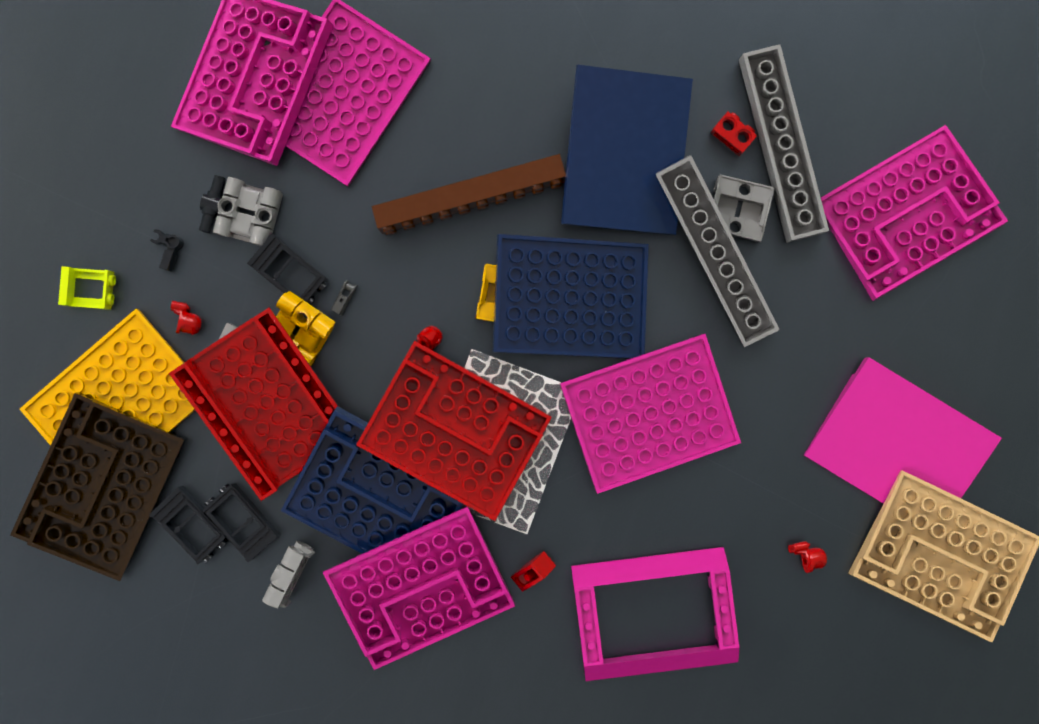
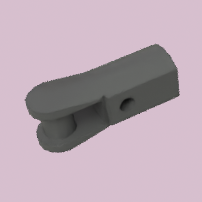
[330,280,358,316]

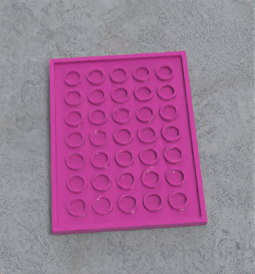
[285,0,431,187]
[559,334,741,494]

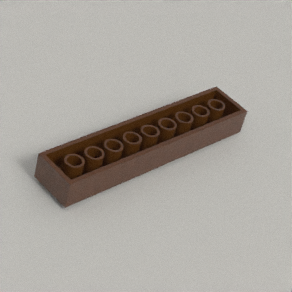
[371,154,566,236]

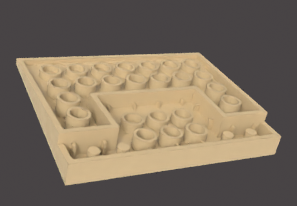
[848,470,1039,643]

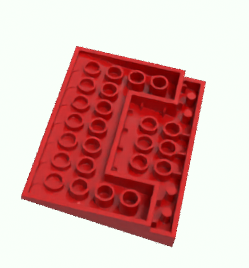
[356,341,552,521]

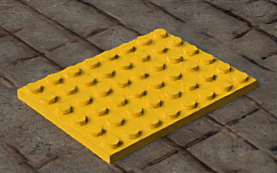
[20,308,195,446]

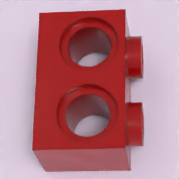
[710,111,757,157]

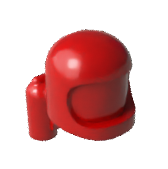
[170,301,202,335]
[417,326,443,350]
[788,541,827,573]

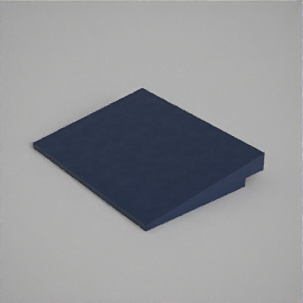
[561,65,693,235]
[281,406,463,554]

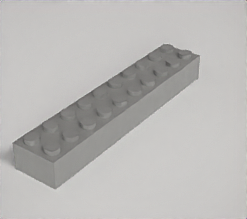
[739,44,829,243]
[655,155,780,347]

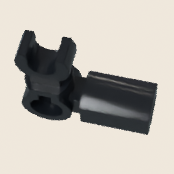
[150,229,184,272]

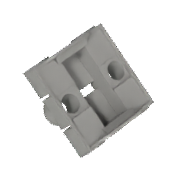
[713,174,774,243]
[213,177,283,246]
[262,541,315,609]

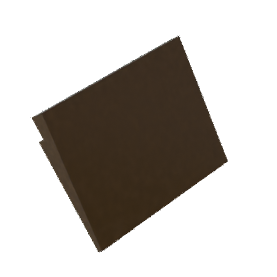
[10,392,185,581]

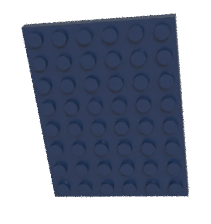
[493,234,649,358]

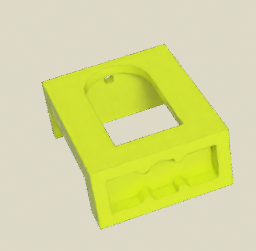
[58,266,116,310]

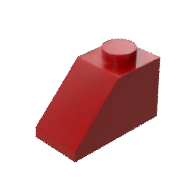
[511,551,556,592]

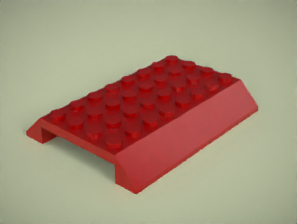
[169,307,339,501]

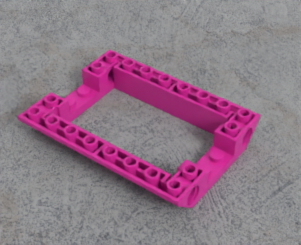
[571,547,739,681]

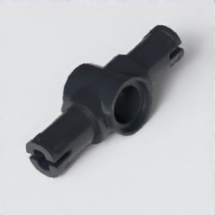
[199,175,226,233]

